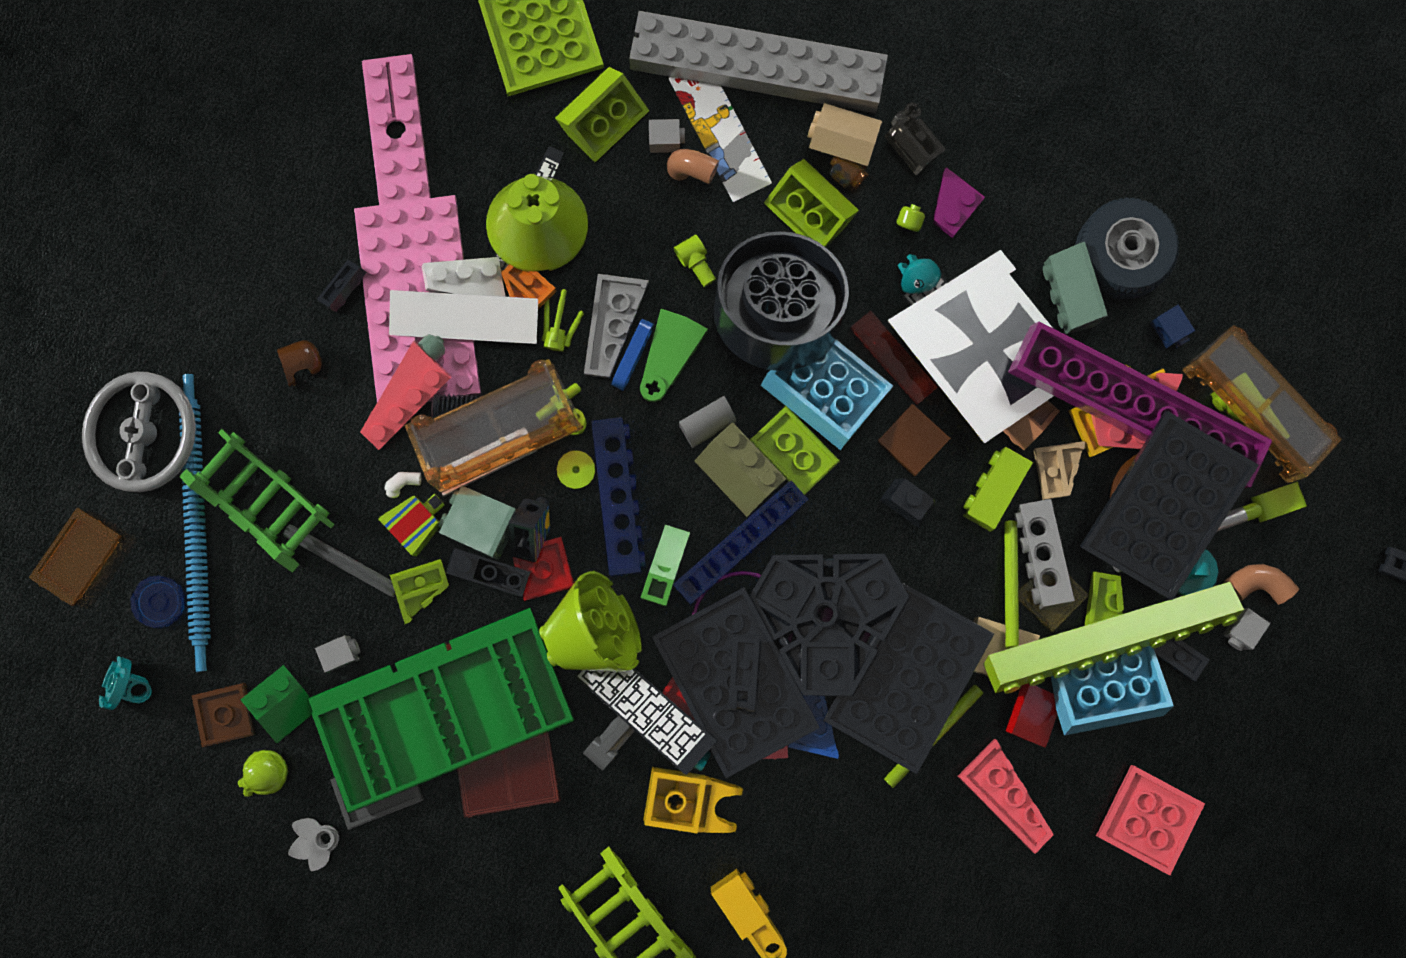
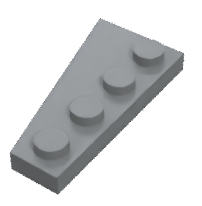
[584,274,649,379]

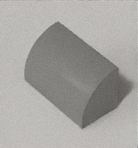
[679,396,737,448]

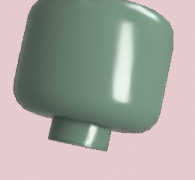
[418,334,445,361]

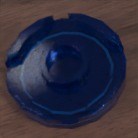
[130,576,185,628]

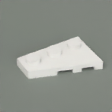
[422,257,505,297]

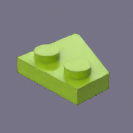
[390,559,449,624]

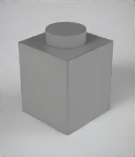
[649,119,685,153]
[1223,608,1270,651]
[315,635,360,673]

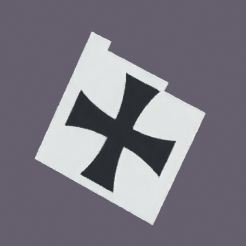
[888,250,1054,443]

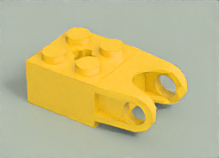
[644,767,743,833]
[711,869,787,958]

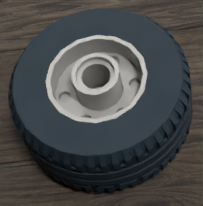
[1075,198,1179,300]

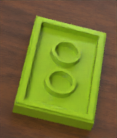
[750,406,840,497]

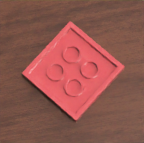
[1096,765,1205,875]

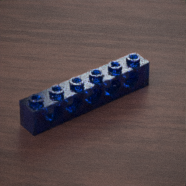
[591,417,646,577]
[673,480,809,606]

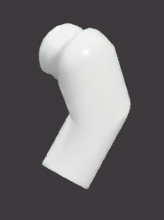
[385,472,422,498]

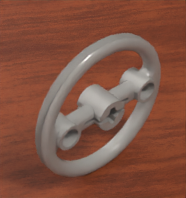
[82,372,196,492]

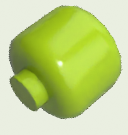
[897,204,925,232]

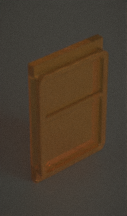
[29,508,121,606]

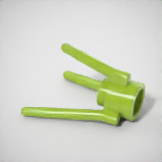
[542,289,584,352]

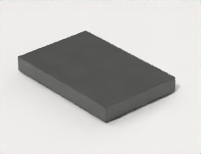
[331,778,424,830]

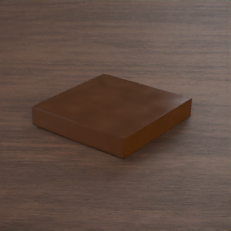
[877,404,951,477]
[192,683,256,747]

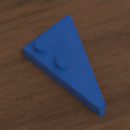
[788,691,839,759]

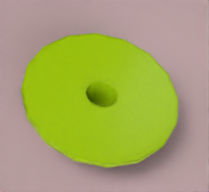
[557,450,595,489]

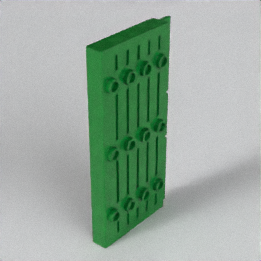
[308,608,575,813]

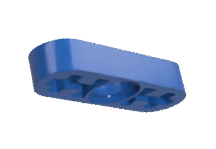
[611,319,654,391]

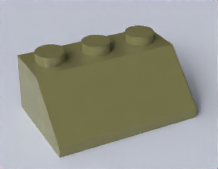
[694,422,786,517]

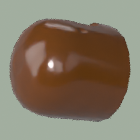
[277,340,322,387]

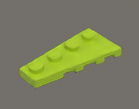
[1085,572,1124,626]

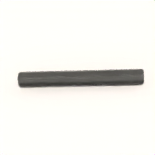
[283,524,396,597]

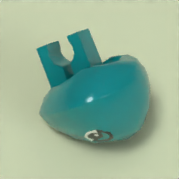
[898,254,941,294]

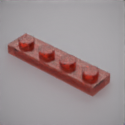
[851,311,938,405]

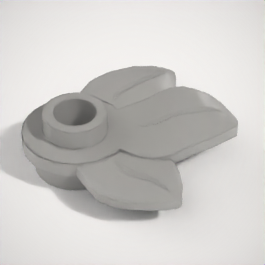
[288,818,339,871]

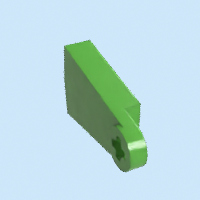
[640,309,708,402]

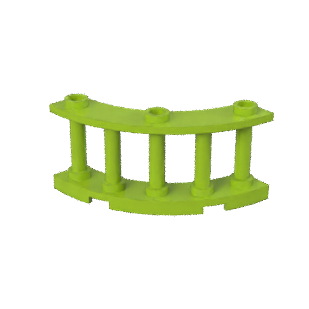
[558,847,696,958]

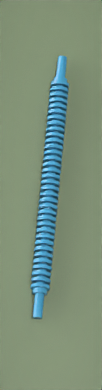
[179,374,211,672]

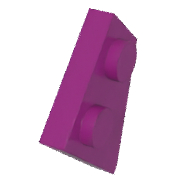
[933,168,985,238]

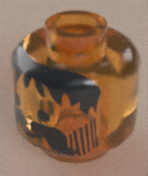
[830,156,868,189]

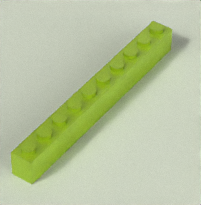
[983,582,1244,694]

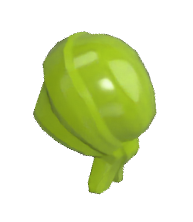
[238,750,288,797]

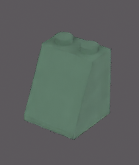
[438,486,516,561]

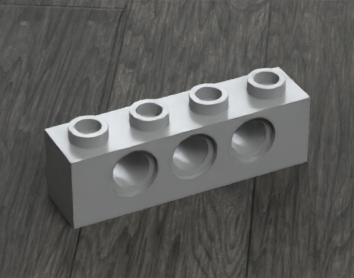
[1014,499,1075,610]

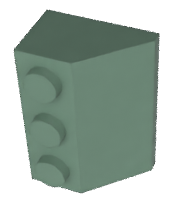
[1043,242,1108,335]

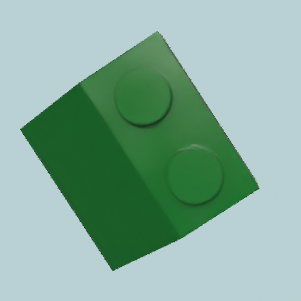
[240,665,313,744]

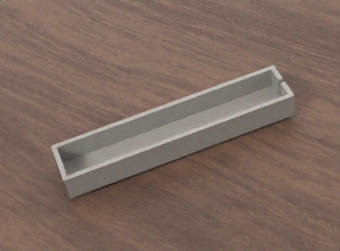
[629,11,888,113]

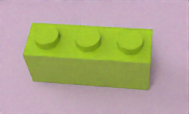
[963,447,1033,531]

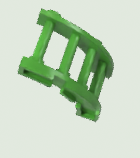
[179,429,334,572]

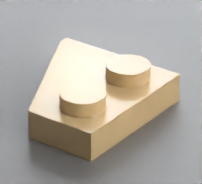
[1034,441,1085,500]

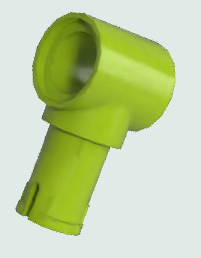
[674,235,716,287]

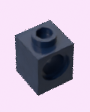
[1150,305,1195,349]

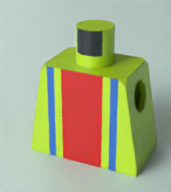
[379,494,445,557]

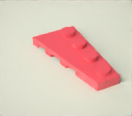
[360,340,452,450]
[958,739,1054,854]

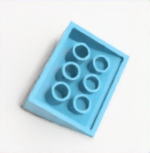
[761,340,893,450]
[1051,646,1174,735]

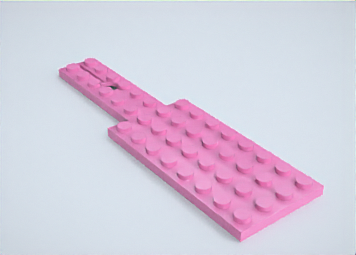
[354,54,481,402]

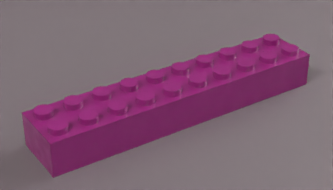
[1008,321,1272,488]

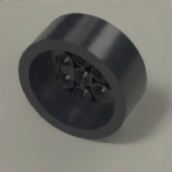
[714,232,849,371]

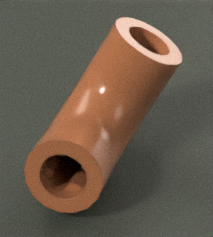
[667,149,719,184]
[1224,564,1299,605]

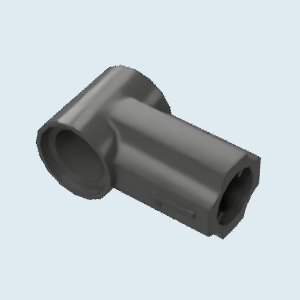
[583,716,635,771]

